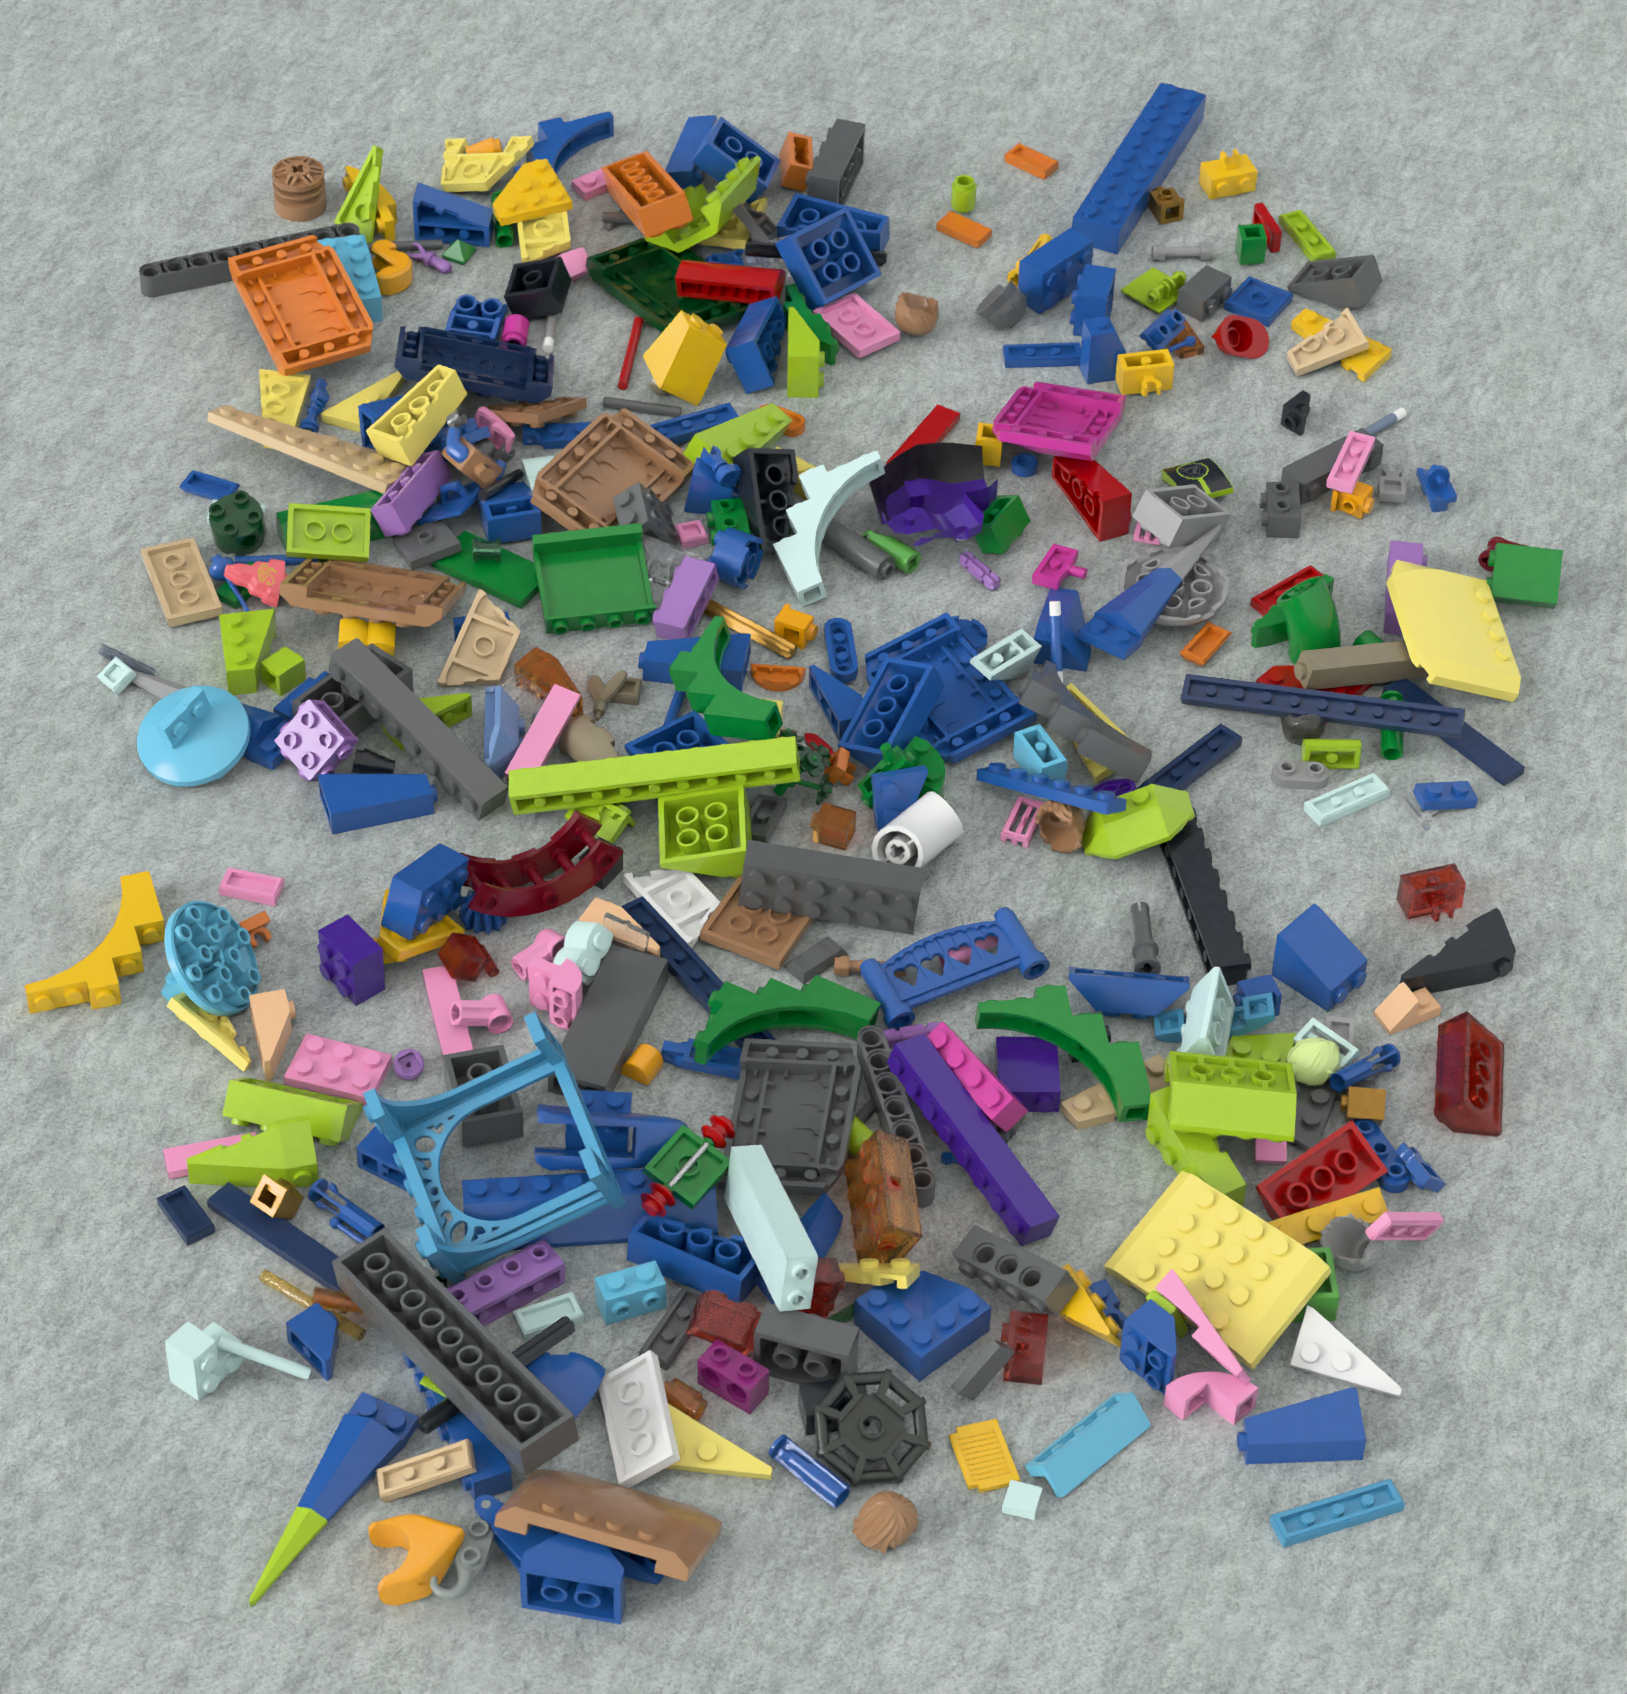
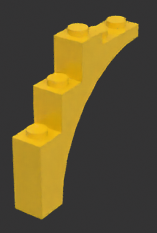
[24,871,165,1014]

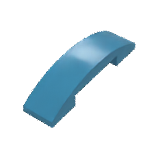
[1154,992,1276,1043]

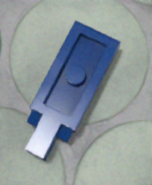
[522,422,591,450]
[661,1038,742,1080]

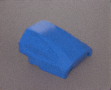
[445,294,509,340]

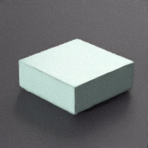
[97,657,137,695]
[1002,1480,1043,1520]

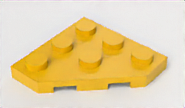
[493,158,573,226]
[378,889,465,962]

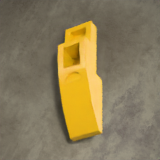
[342,165,397,241]

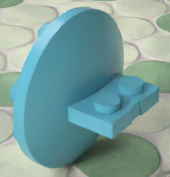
[137,685,251,787]
[161,901,261,1016]

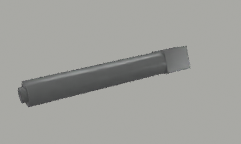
[736,485,895,580]

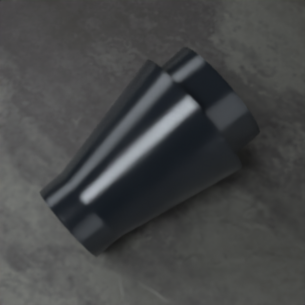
[352,748,396,774]

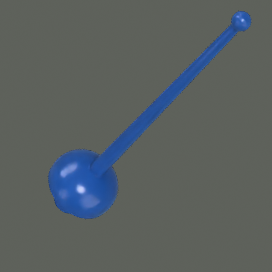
[209,554,250,612]

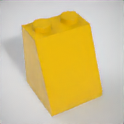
[643,311,727,406]

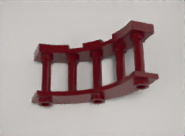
[460,810,624,917]

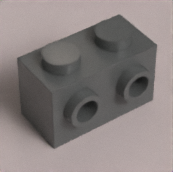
[1259,482,1301,538]

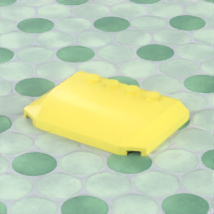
[1386,560,1521,702]

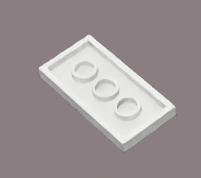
[598,1350,680,1488]

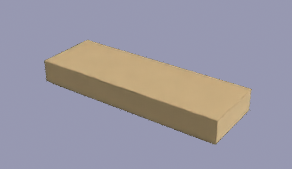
[376,1439,477,1503]

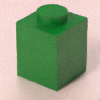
[1235,224,1267,265]

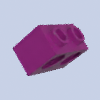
[697,1339,770,1415]

